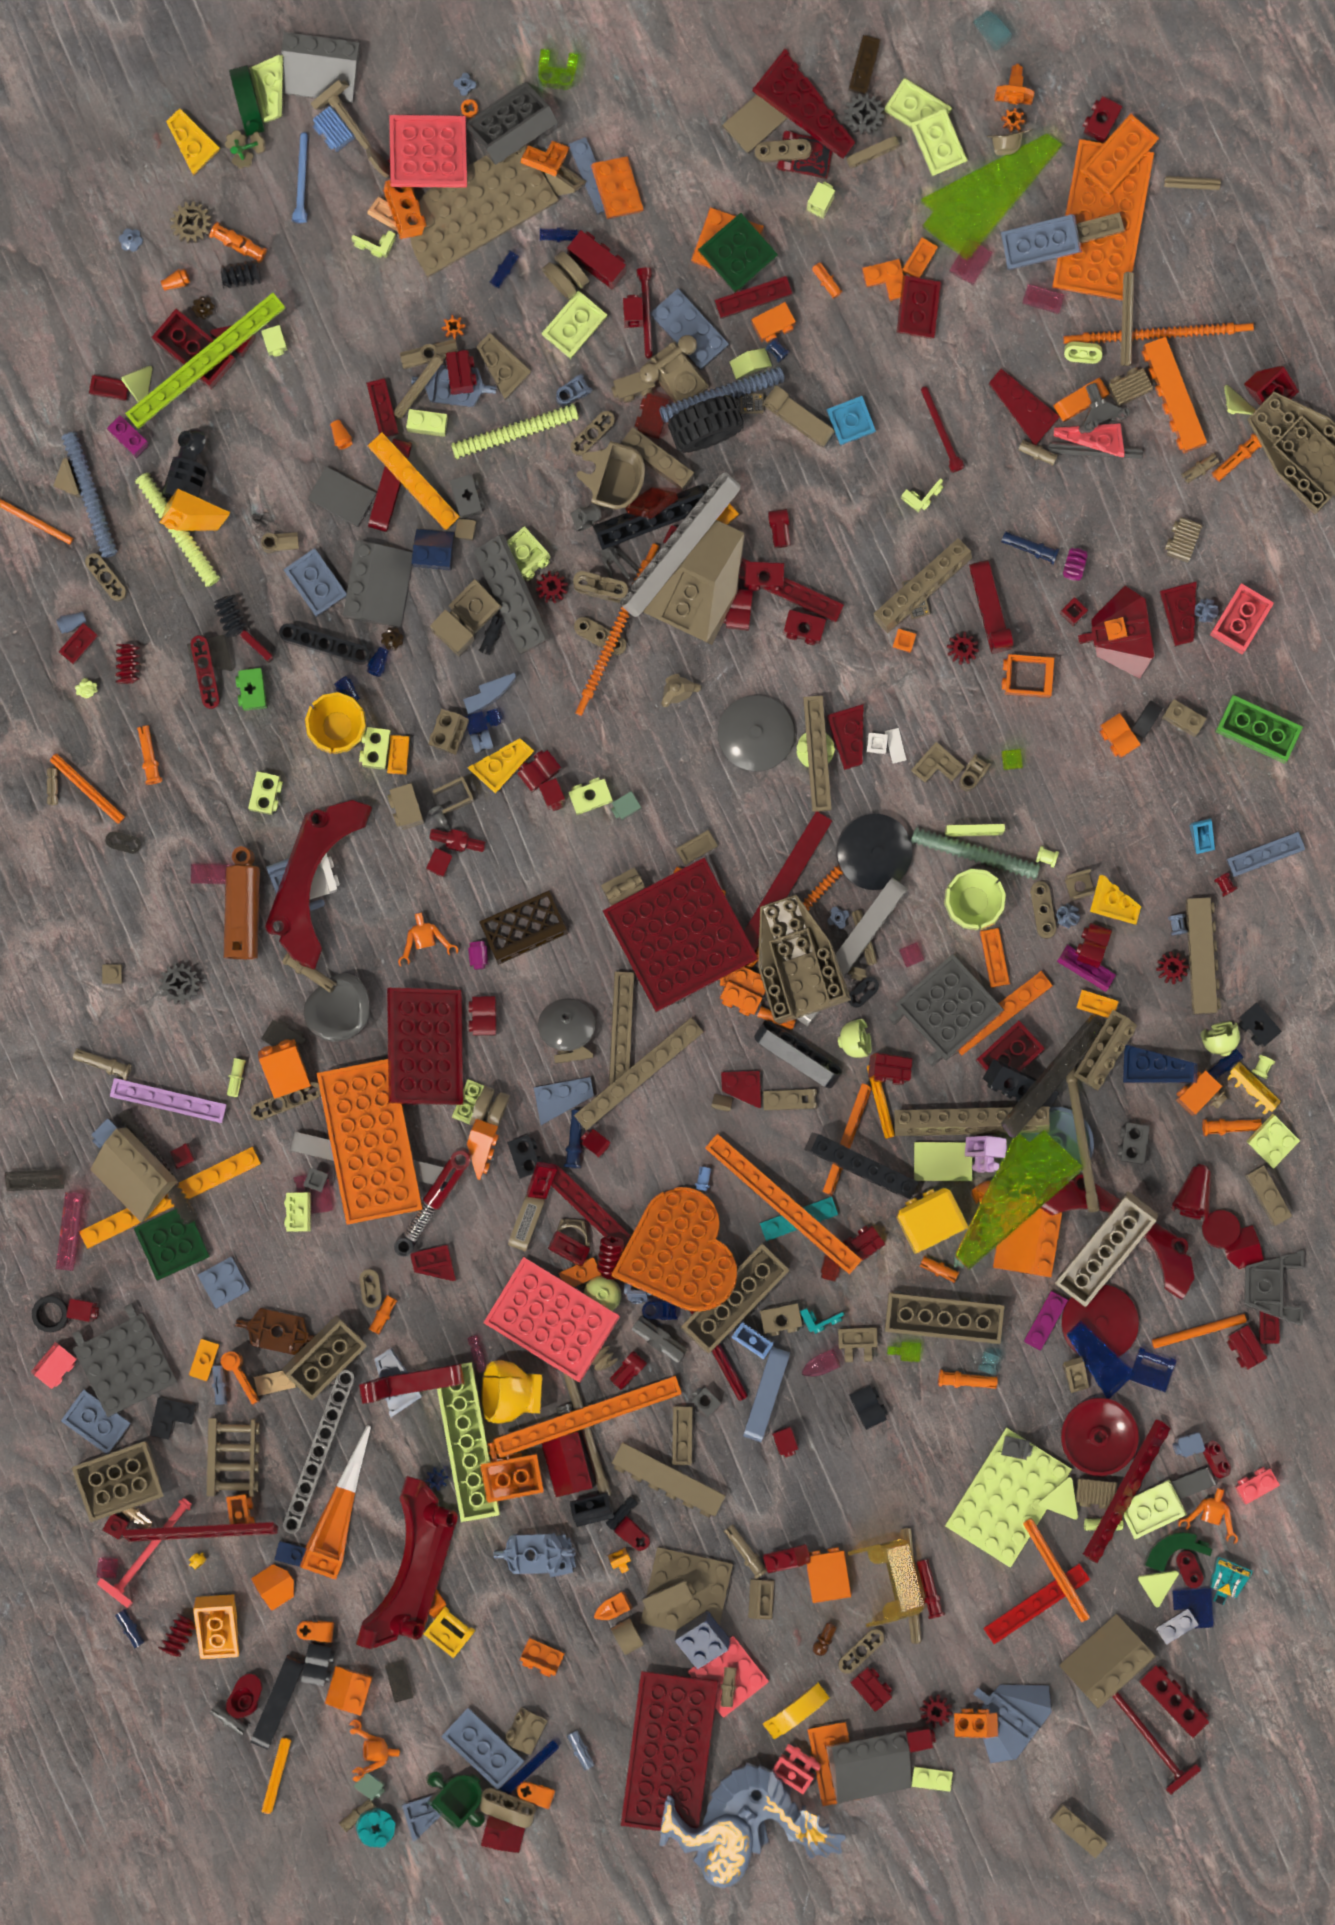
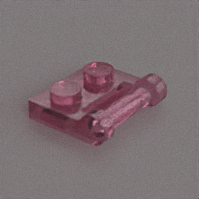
[293,1173,333,1214]

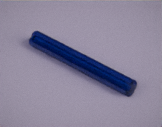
[498,1740,559,1794]

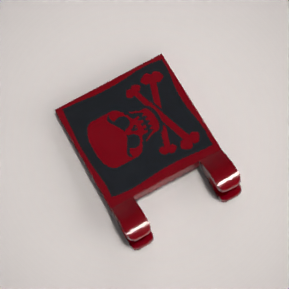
[777,131,832,179]

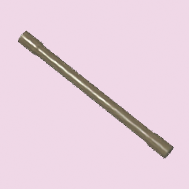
[1064,1063,1100,1212]
[563,1373,611,1495]

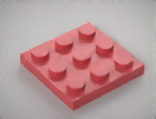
[687,1636,769,1718]

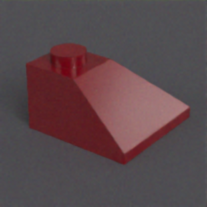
[1244,366,1299,406]
[481,1815,525,1853]

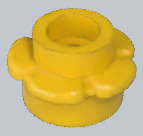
[189,1552,207,1570]

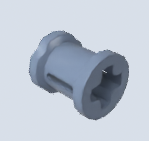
[1168,914,1188,936]

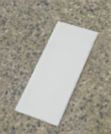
[885,728,906,763]

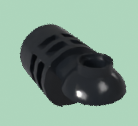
[162,428,208,498]

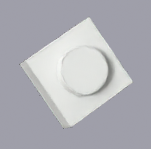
[867,733,888,755]

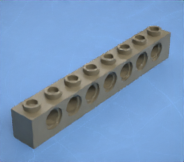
[894,1107,1050,1136]

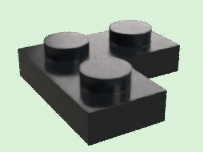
[150,1398,196,1440]

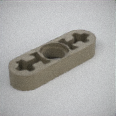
[846,136,900,168]
[571,411,615,456]
[85,553,127,602]
[838,1629,884,1674]

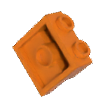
[720,967,765,1016]

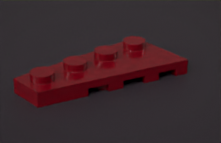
[989,369,1059,445]

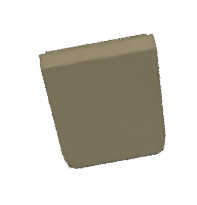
[454,519,477,541]
[711,1094,733,1112]

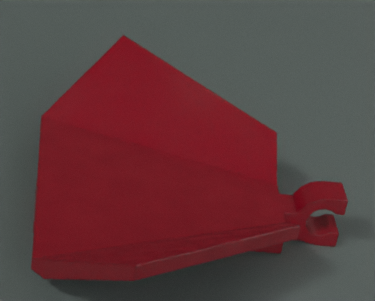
[1078,586,1155,679]

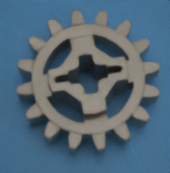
[170,202,212,244]

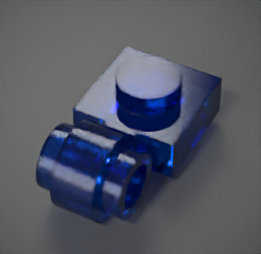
[465,709,503,735]

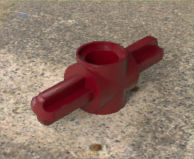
[429,829,486,852]

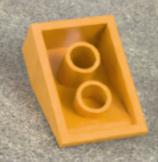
[160,489,230,531]
[193,1594,239,1659]

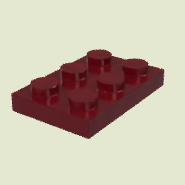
[896,275,941,339]

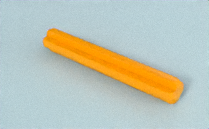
[867,1065,895,1139]
[262,1737,291,1814]

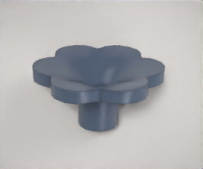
[119,228,143,252]

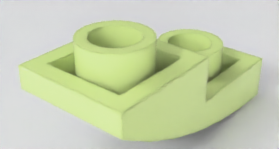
[452,1079,484,1124]

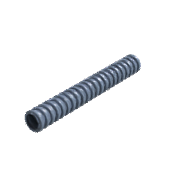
[660,367,785,423]
[61,432,118,558]

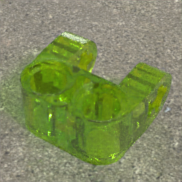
[538,49,579,90]

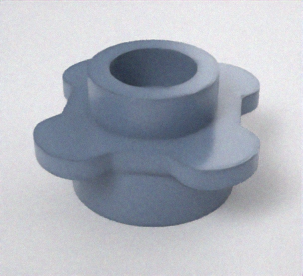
[453,73,476,96]
[827,907,849,929]

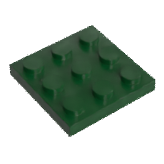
[698,213,778,293]
[133,1204,210,1281]

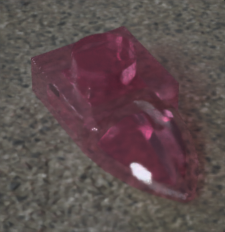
[802,1349,841,1377]

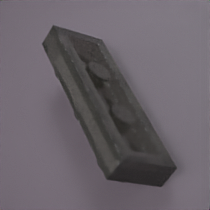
[5,1169,65,1191]

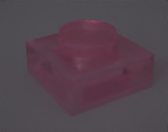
[899,942,924,968]
[96,1558,118,1578]

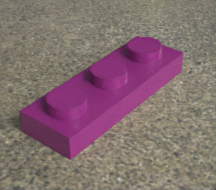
[1057,945,1116,992]
[1023,1291,1068,1351]

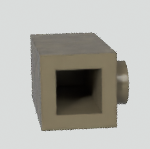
[611,372,655,403]

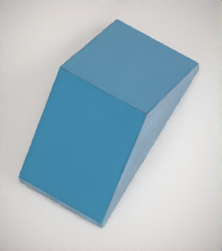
[1189,819,1215,854]

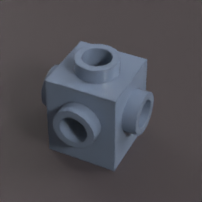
[624,1283,652,1304]

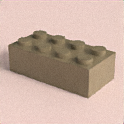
[282,1315,367,1400]

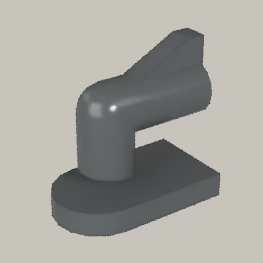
[429,804,450,831]

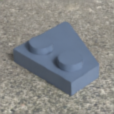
[402,1795,440,1841]

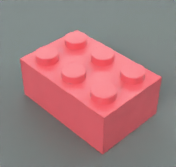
[1210,583,1274,654]

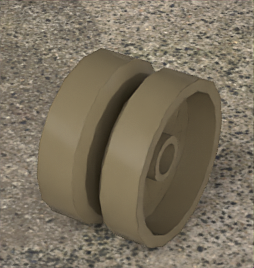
[541,251,589,300]
[469,1086,510,1126]

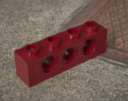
[1138,1664,1210,1738]

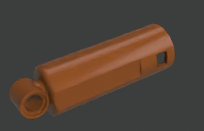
[224,846,260,960]

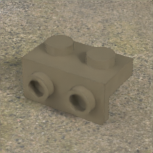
[504,1707,548,1755]

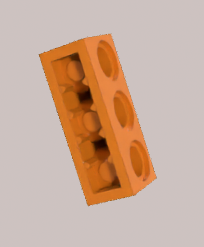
[383,180,426,239]

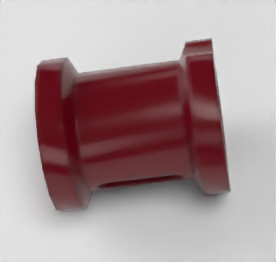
[1214,872,1238,897]

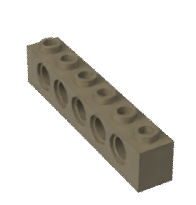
[874,538,972,634]

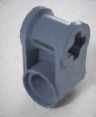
[556,374,593,407]

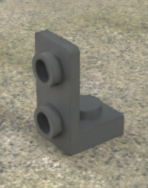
[1001,1436,1033,1460]

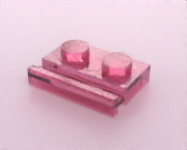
[949,239,993,286]

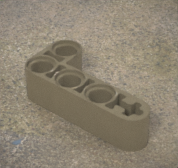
[764,385,835,447]

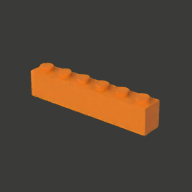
[1141,337,1207,453]

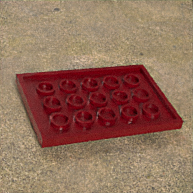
[387,987,463,1105]

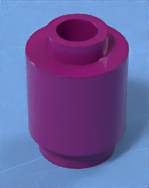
[468,941,489,970]

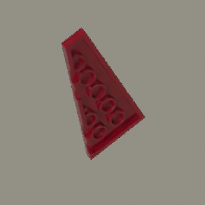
[752,48,855,159]

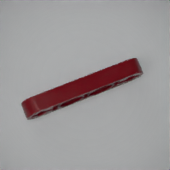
[191,635,220,709]

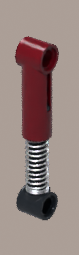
[394,1147,471,1257]

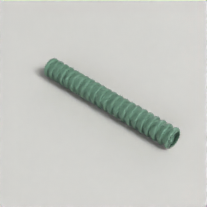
[911,827,1040,880]

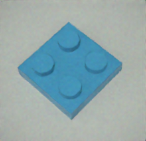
[826,396,876,446]

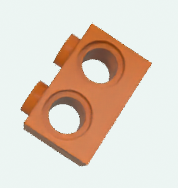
[954,1708,998,1738]

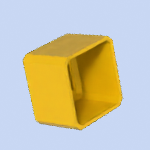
[896,1188,969,1254]

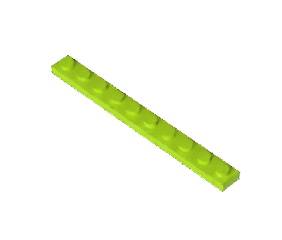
[125,293,285,429]

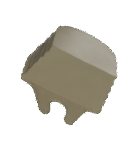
[577,441,645,509]

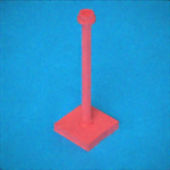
[97,1498,192,1609]

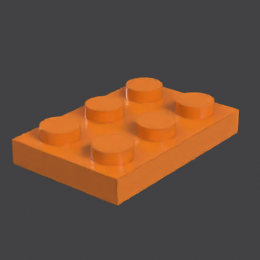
[591,156,644,219]

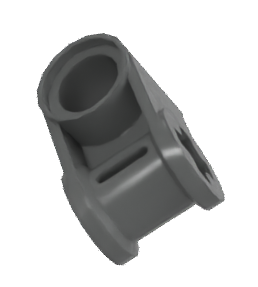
[570,504,601,532]

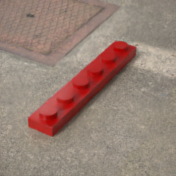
[983,1563,1090,1644]

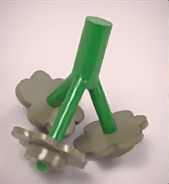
[225,130,265,169]

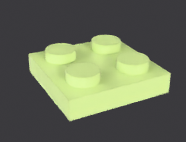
[1246,1114,1300,1169]

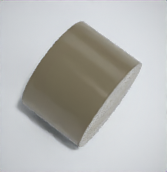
[611,1618,644,1655]

